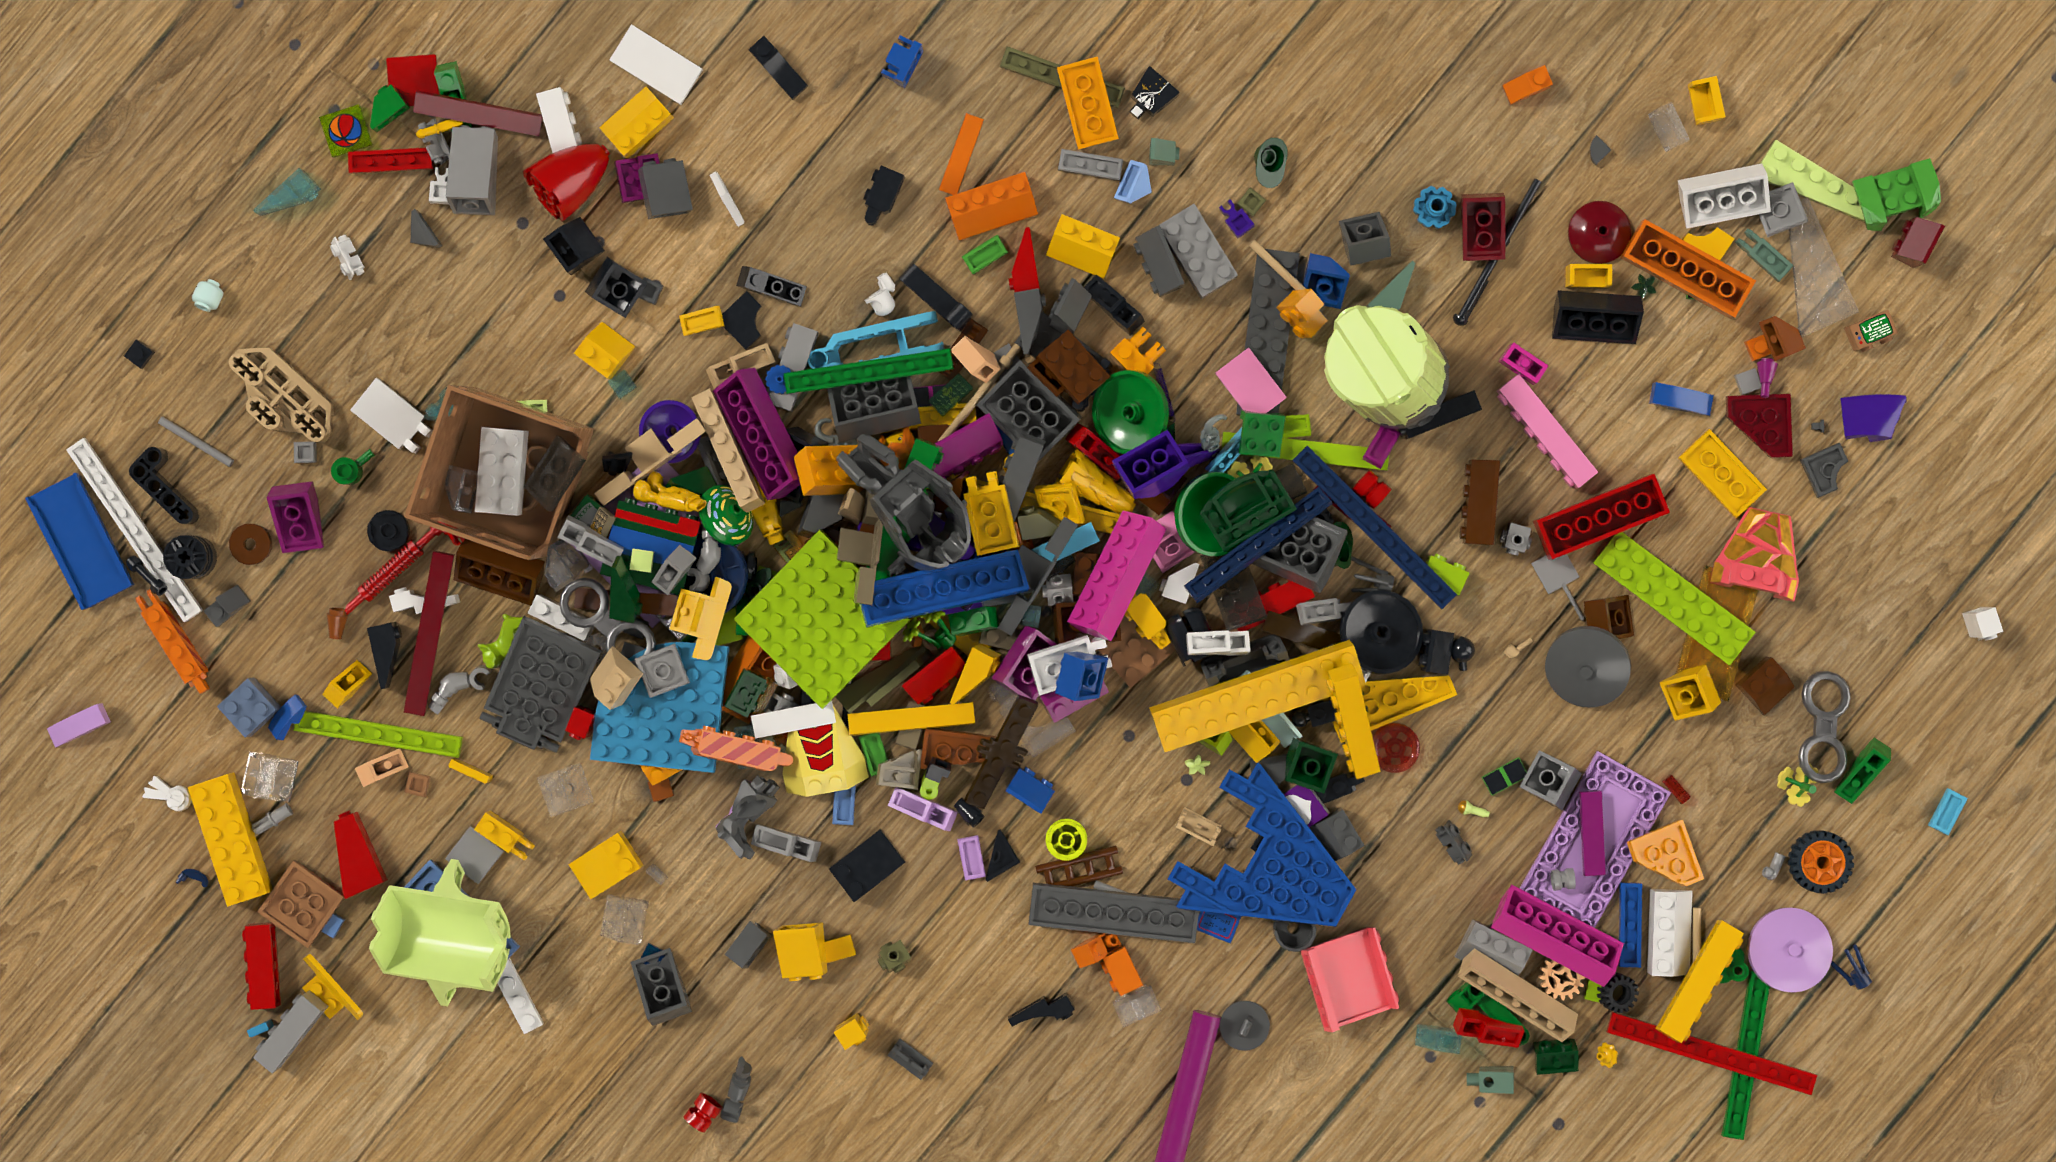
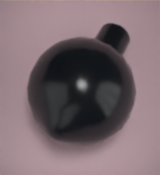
[1451,636,1475,671]

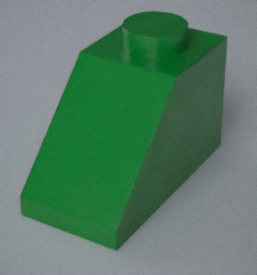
[370,85,410,132]

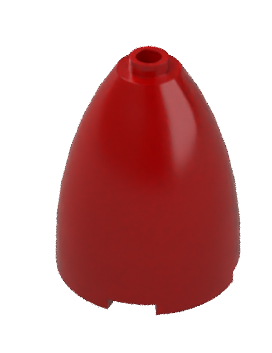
[523,144,610,222]

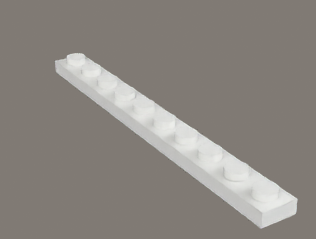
[66,438,203,622]

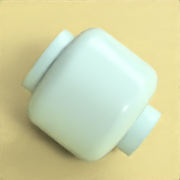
[192,279,223,312]

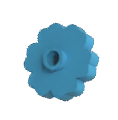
[1413,186,1457,229]

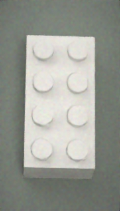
[475,427,529,516]

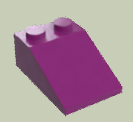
[266,481,324,553]

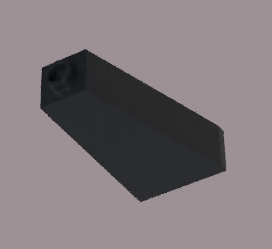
[1398,390,1482,440]

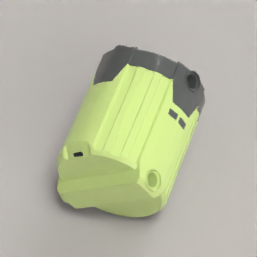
[1324,305,1450,429]

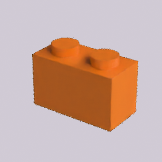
[1100,945,1143,996]

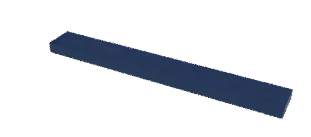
[1184,487,1332,603]

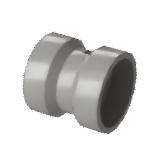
[1550,868,1576,891]

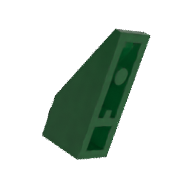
[609,556,643,623]

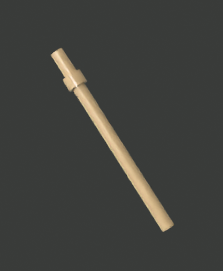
[938,344,1022,442]

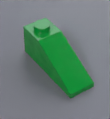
[1834,737,1891,804]

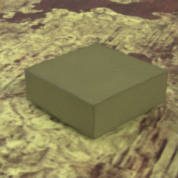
[1237,187,1266,217]

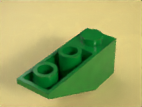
[434,61,472,131]

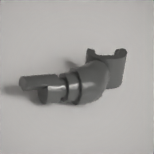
[720,1056,752,1123]

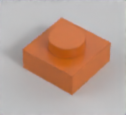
[1744,334,1771,361]

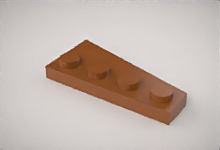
[920,728,997,769]

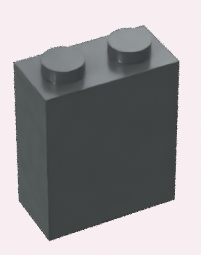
[638,158,693,220]

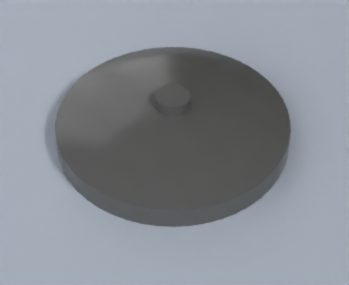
[1545,626,1631,708]

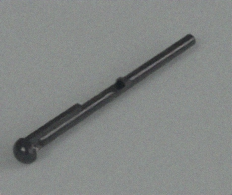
[1453,179,1542,326]

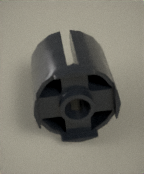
[1165,607,1212,667]

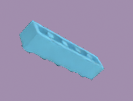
[1205,427,1242,473]

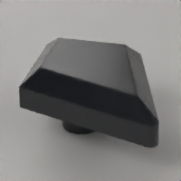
[602,452,632,476]

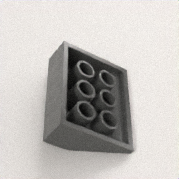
[977,359,1083,462]
[827,376,921,443]
[1251,517,1347,593]

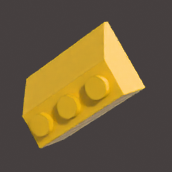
[599,87,674,159]
[1046,214,1120,279]

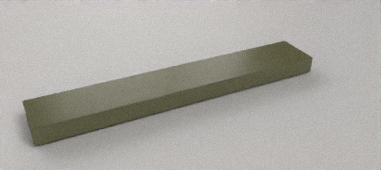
[1000,46,1125,108]

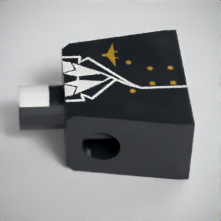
[1129,66,1180,120]

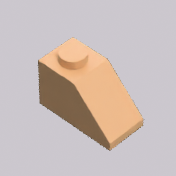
[355,748,409,787]

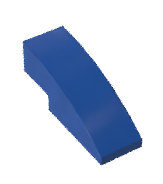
[1649,382,1714,416]

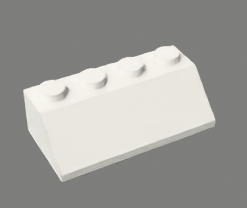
[1678,163,1771,228]
[1647,889,1692,977]

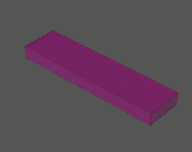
[1579,790,1606,876]

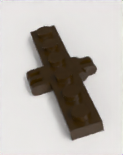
[964,695,1038,809]

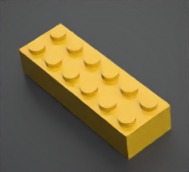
[188,773,273,907]

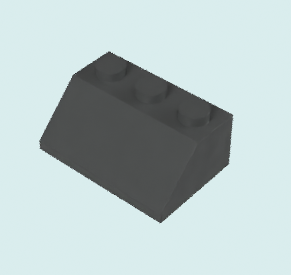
[1133,225,1185,297]

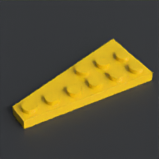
[1322,675,1457,743]

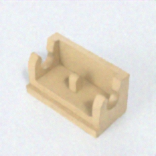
[1175,807,1222,846]

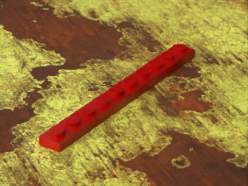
[1606,1012,1818,1095]

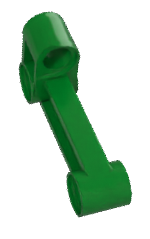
[1446,982,1530,1045]

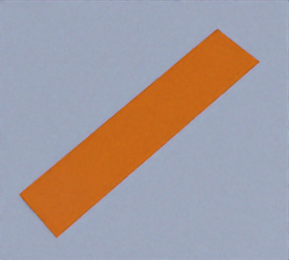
[939,113,984,195]

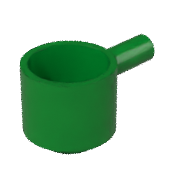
[331,449,375,485]

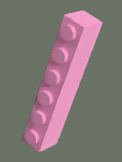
[1496,374,1598,489]

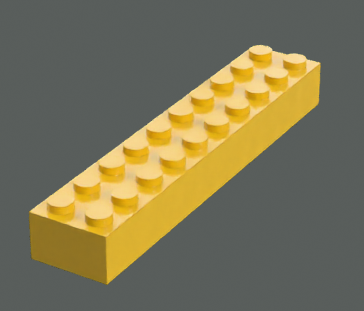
[1149,640,1366,752]

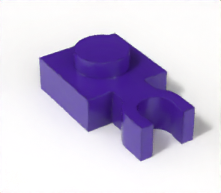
[1219,199,1255,239]

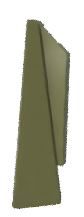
[835,643,933,714]

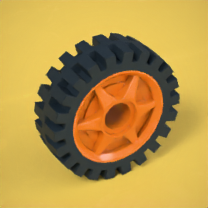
[1788,830,1854,894]

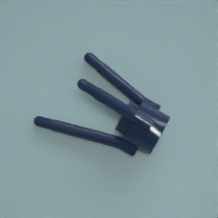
[1831,944,1872,990]

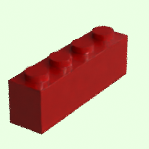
[1227,579,1315,631]
[242,922,281,1010]

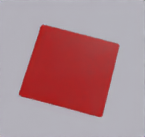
[386,54,439,106]

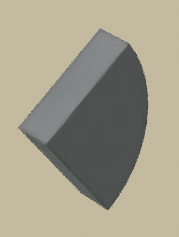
[1590,135,1611,165]

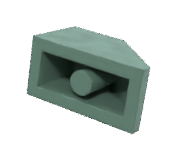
[1149,138,1180,166]

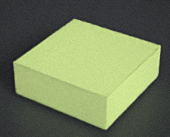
[629,549,654,573]

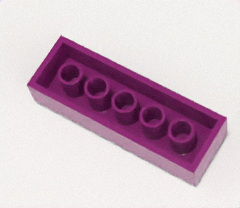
[713,368,800,500]

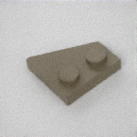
[876,749,922,790]

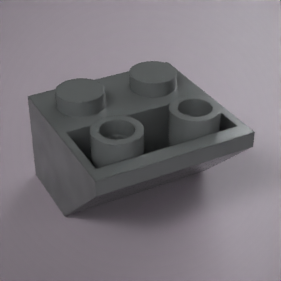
[1048,278,1092,334]

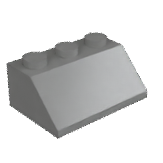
[1454,919,1533,976]

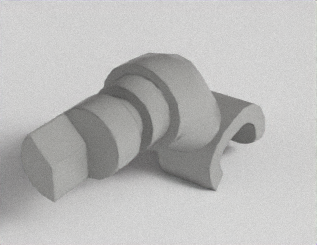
[687,524,721,592]
[428,665,492,715]

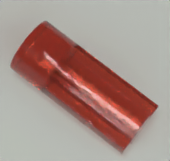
[1662,774,1691,804]

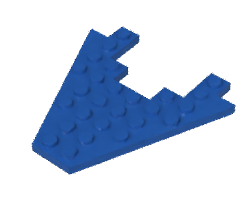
[1168,763,1356,927]

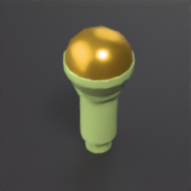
[1458,800,1490,817]

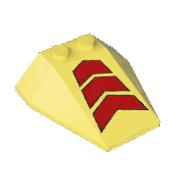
[782,703,869,797]

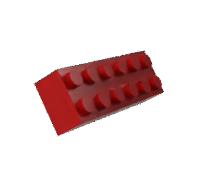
[1533,473,1670,560]

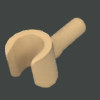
[1504,638,1533,658]

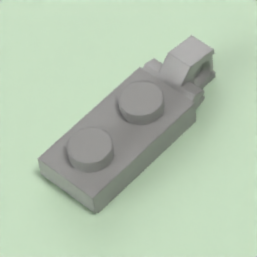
[1296,598,1351,625]

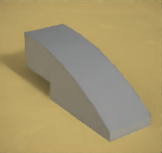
[751,824,821,862]

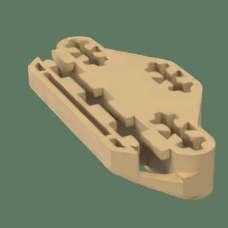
[229,348,334,443]

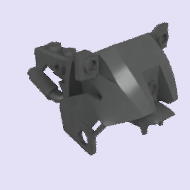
[836,434,971,577]

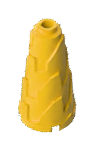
[1055,449,1136,514]

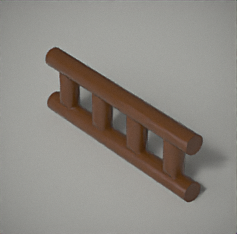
[1035,846,1123,887]

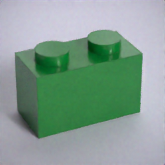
[948,606,999,636]

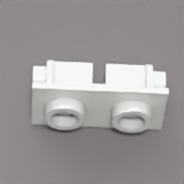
[330,235,365,280]

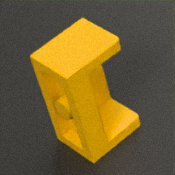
[1688,76,1726,126]
[1565,264,1612,288]

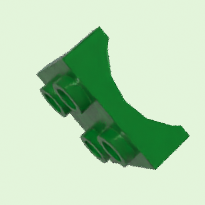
[1238,410,1286,457]

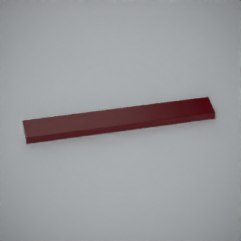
[403,550,455,716]

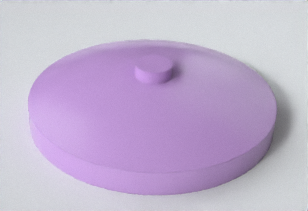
[1747,908,1833,992]

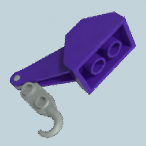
[1112,414,1227,499]

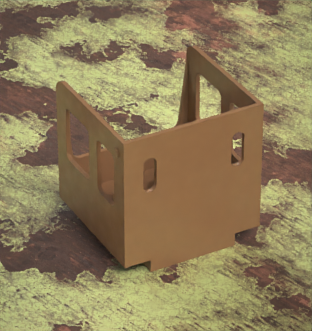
[404,385,595,560]

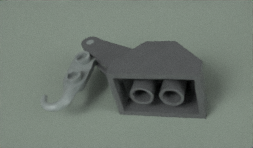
[797,418,882,538]

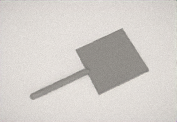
[1531,554,1585,621]

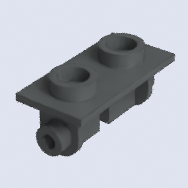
[1435,820,1472,865]
[888,1039,933,1080]

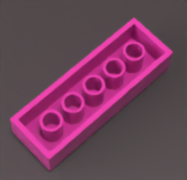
[1067,510,1167,641]
[1491,884,1624,987]

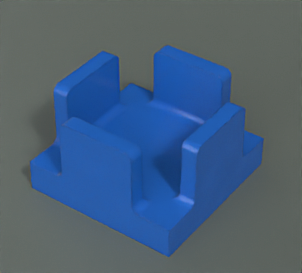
[881,35,924,89]

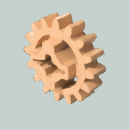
[1538,960,1586,1000]

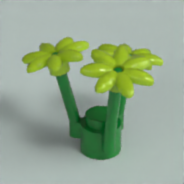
[902,611,956,649]

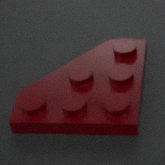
[1726,394,1793,458]

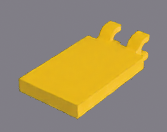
[963,471,1019,556]

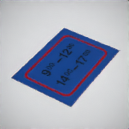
[1197,911,1241,944]

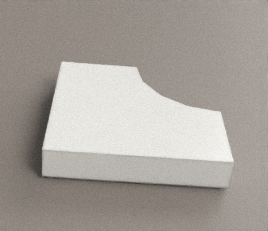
[710,172,745,227]

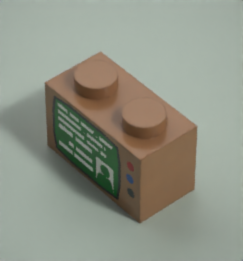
[1844,310,1898,352]

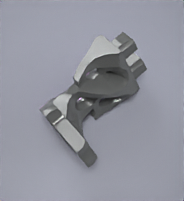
[716,775,780,860]

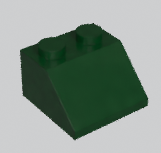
[1285,737,1338,794]

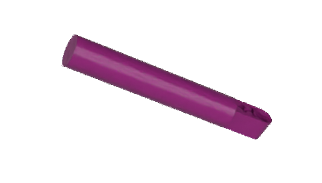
[1154,1010,1221,1162]

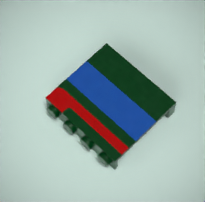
[600,498,702,595]

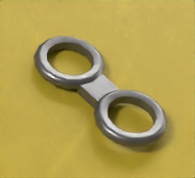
[559,578,656,668]
[1798,671,1851,783]

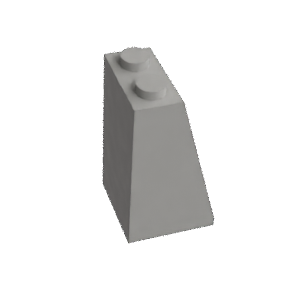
[446,125,498,215]

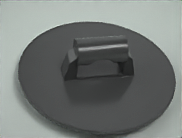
[1220,1001,1270,1051]

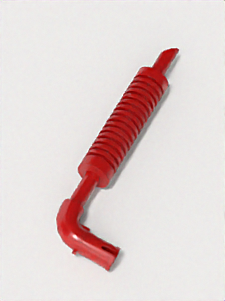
[345,521,465,615]

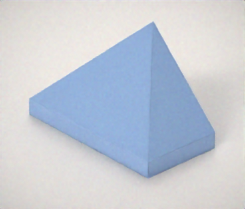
[1114,160,1152,203]

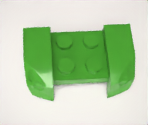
[1852,158,1941,231]

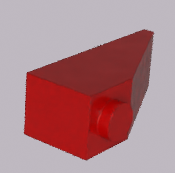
[1008,227,1040,292]
[1065,423,1120,481]

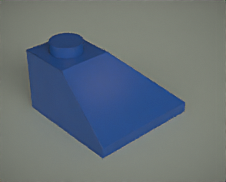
[1303,253,1350,309]

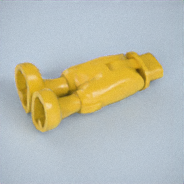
[633,471,707,512]
[751,476,785,545]

